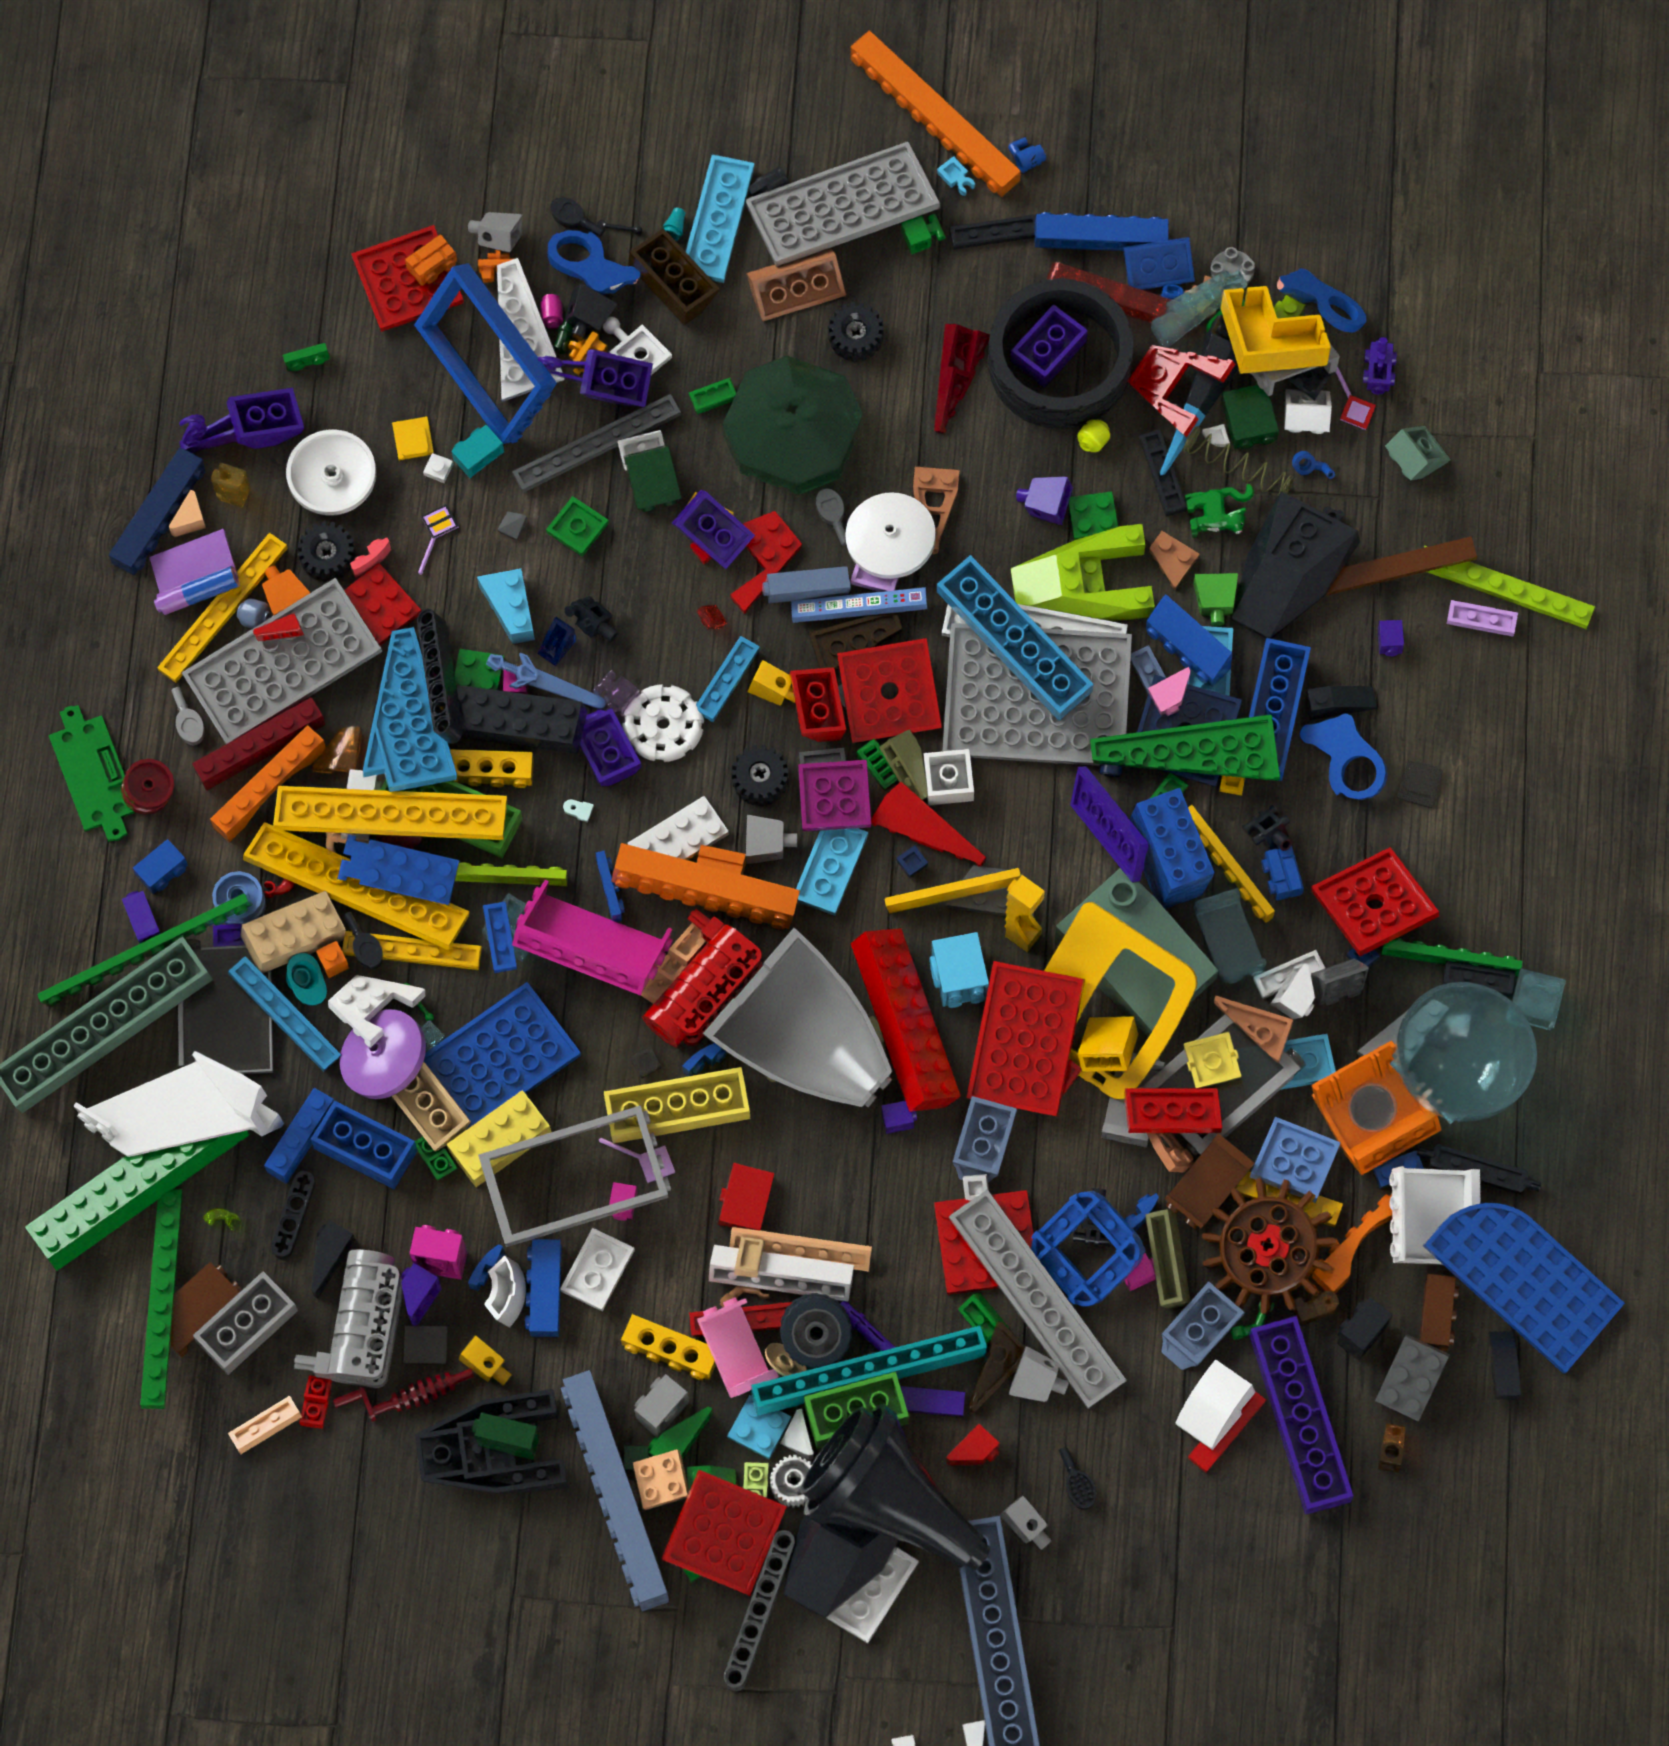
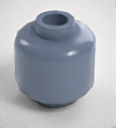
[237,599,272,629]

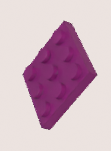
[798,760,871,832]

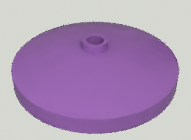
[340,1009,426,1099]

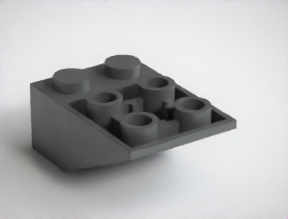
[1311,958,1369,1005]

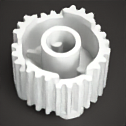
[770,1455,812,1508]

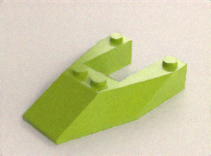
[1011,524,1155,622]

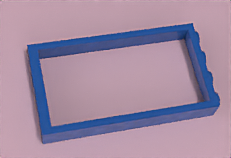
[414,263,557,444]

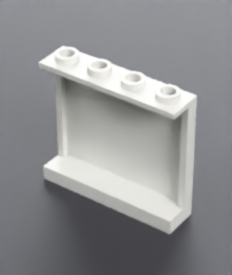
[1389,1166,1480,1265]

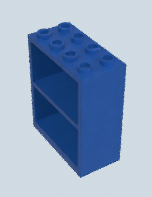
[1129,788,1214,909]

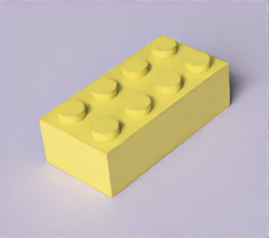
[447,1090,551,1187]

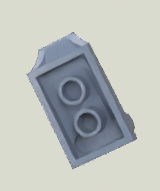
[953,1096,1017,1183]
[1161,1282,1244,1370]

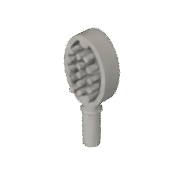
[171,687,205,745]

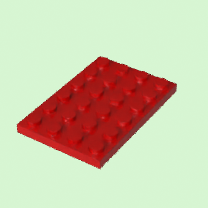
[966,961,1085,1117]

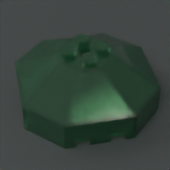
[722,355,863,495]

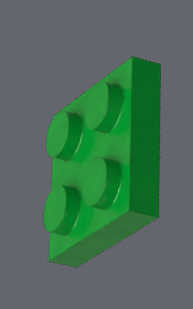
[1068,491,1118,540]
[546,496,609,557]
[455,649,505,690]

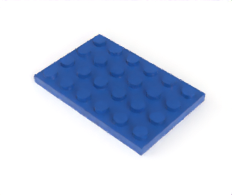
[424,982,581,1131]

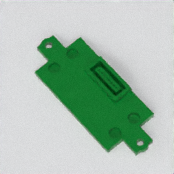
[49,705,136,842]

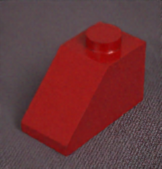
[946,1424,1000,1465]

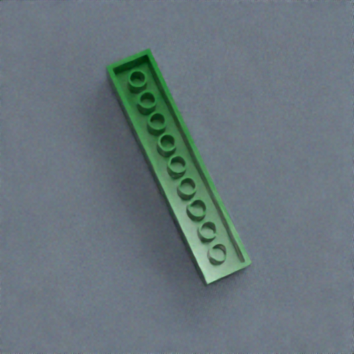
[25,1130,249,1272]

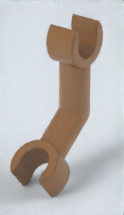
[720,1285,769,1307]

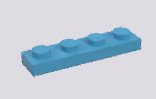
[696,636,760,722]

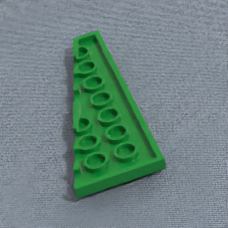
[1090,714,1280,781]

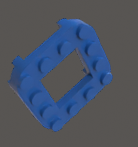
[1031,1191,1145,1306]

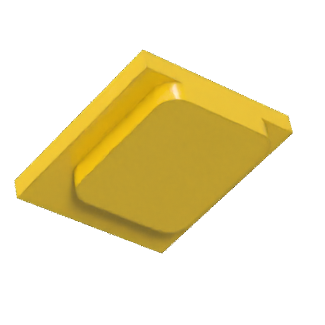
[392,417,434,460]

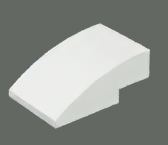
[1175,1360,1255,1450]

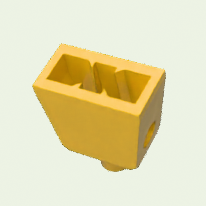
[748,660,795,705]
[458,1336,512,1386]

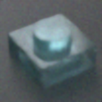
[421,1020,446,1052]

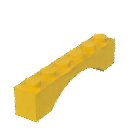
[1005,875,1045,953]

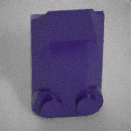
[580,708,642,786]

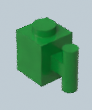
[901,214,946,254]

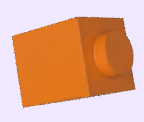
[316,941,349,978]

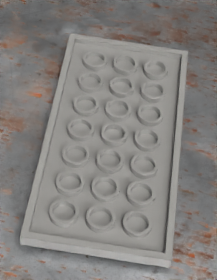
[745,142,940,267]
[182,578,383,744]

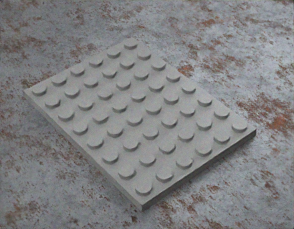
[943,623,1132,767]

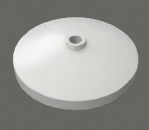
[286,430,376,515]
[846,493,936,579]

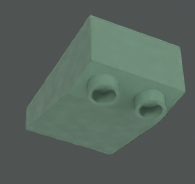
[1054,868,1218,1037]

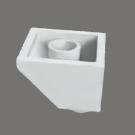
[1284,389,1331,434]
[1271,963,1315,1019]

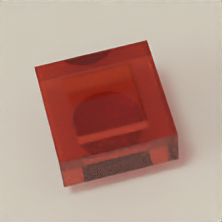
[696,605,727,629]

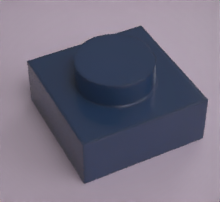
[896,845,928,878]
[1346,948,1379,967]

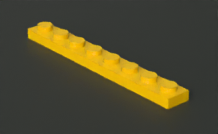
[157,533,288,683]

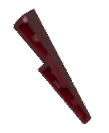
[934,324,990,433]

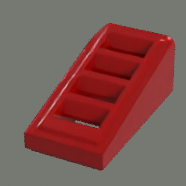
[253,613,304,642]

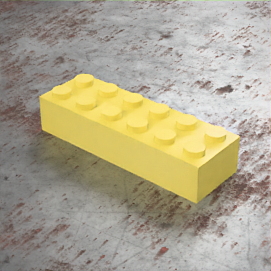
[604,1067,750,1144]

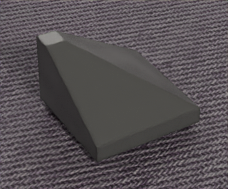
[497,511,528,540]

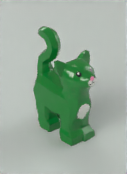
[1185,484,1254,538]

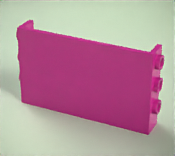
[512,880,673,996]

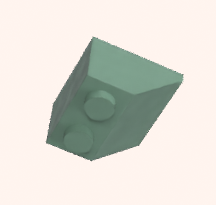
[1385,426,1451,480]

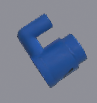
[1008,137,1046,173]

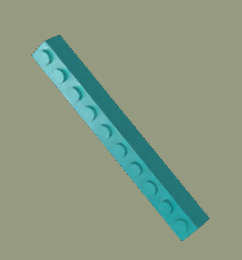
[751,1326,987,1416]

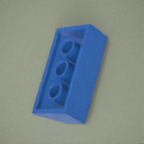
[1146,594,1232,687]

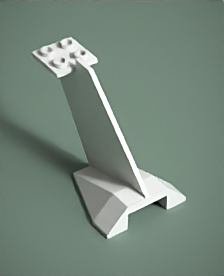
[74,1051,284,1157]

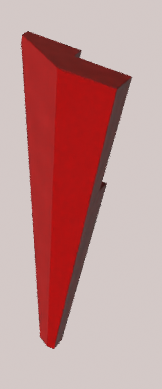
[871,782,986,867]

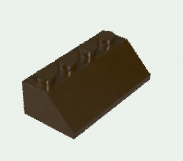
[628,228,720,325]

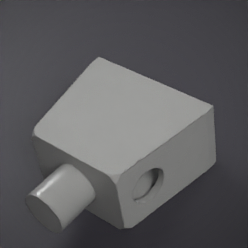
[468,212,522,252]
[746,815,797,864]
[1009,1346,1069,1402]
[999,1496,1052,1550]

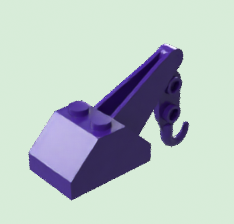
[538,349,653,407]
[179,388,304,453]

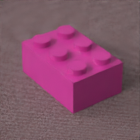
[410,1225,468,1280]

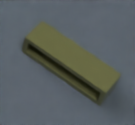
[1145,1209,1191,1310]

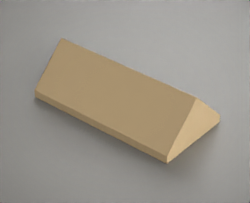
[392,1061,471,1151]

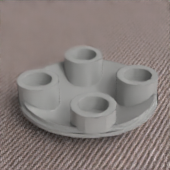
[1210,247,1255,289]

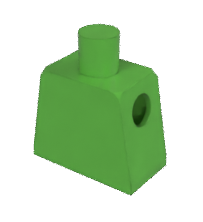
[1194,573,1238,627]

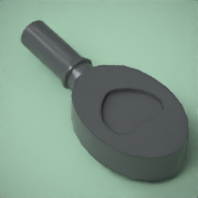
[816,489,847,546]

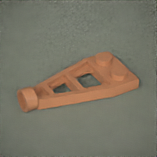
[913,467,959,554]
[1139,1087,1194,1172]

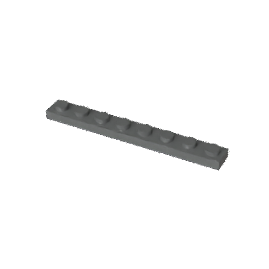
[512,394,681,493]

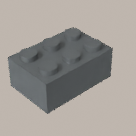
[1375,1334,1450,1422]

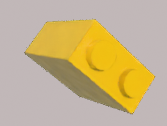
[1078,1017,1138,1072]

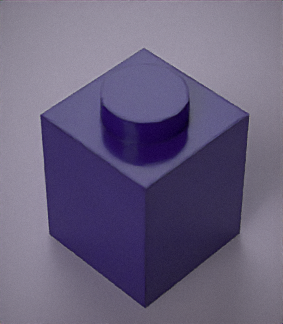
[1377,620,1404,656]
[882,1101,917,1134]

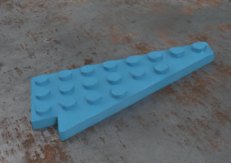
[363,627,457,792]

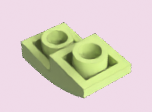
[743,1462,769,1498]

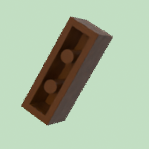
[1419,1274,1459,1352]

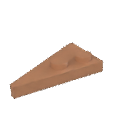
[1214,996,1294,1063]

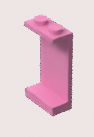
[697,1297,779,1398]

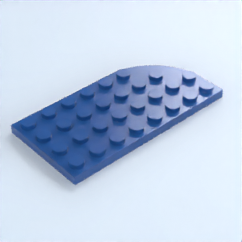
[1423,1203,1625,1374]

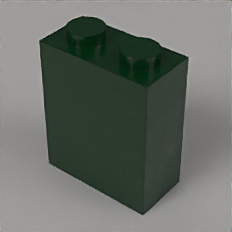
[1221,385,1279,449]
[623,445,681,512]
[472,1413,540,1460]

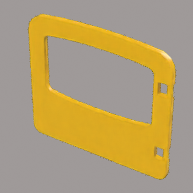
[1044,902,1197,1099]

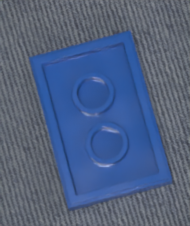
[1123,237,1195,292]

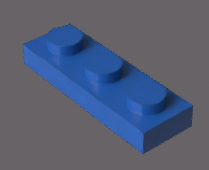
[596,851,625,922]
[483,901,517,973]

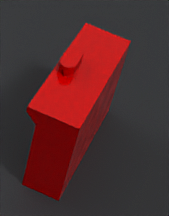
[718,1163,774,1231]

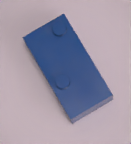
[311,1101,418,1189]

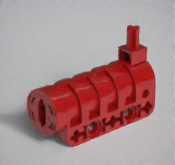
[642,909,763,1047]

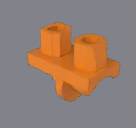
[478,249,513,283]

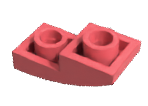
[350,538,391,579]

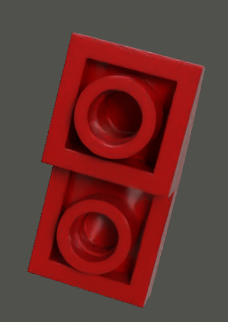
[299,1375,332,1429]

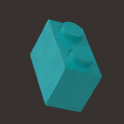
[451,425,504,478]

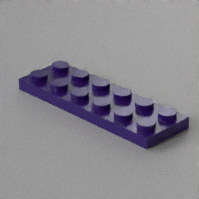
[1070,766,1149,882]

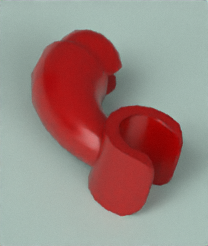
[263,878,295,898]

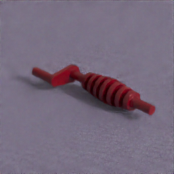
[333,1368,475,1422]

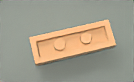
[228,1396,302,1454]

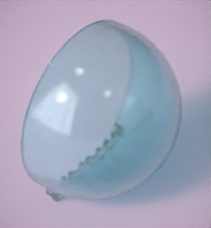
[1390,982,1537,1124]

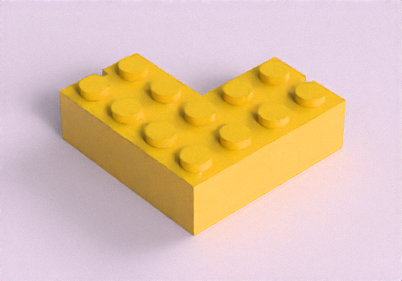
[1221,286,1331,374]

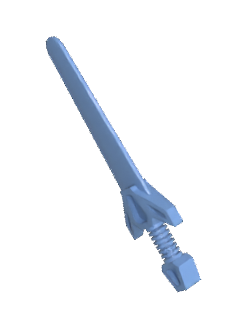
[486,653,606,709]

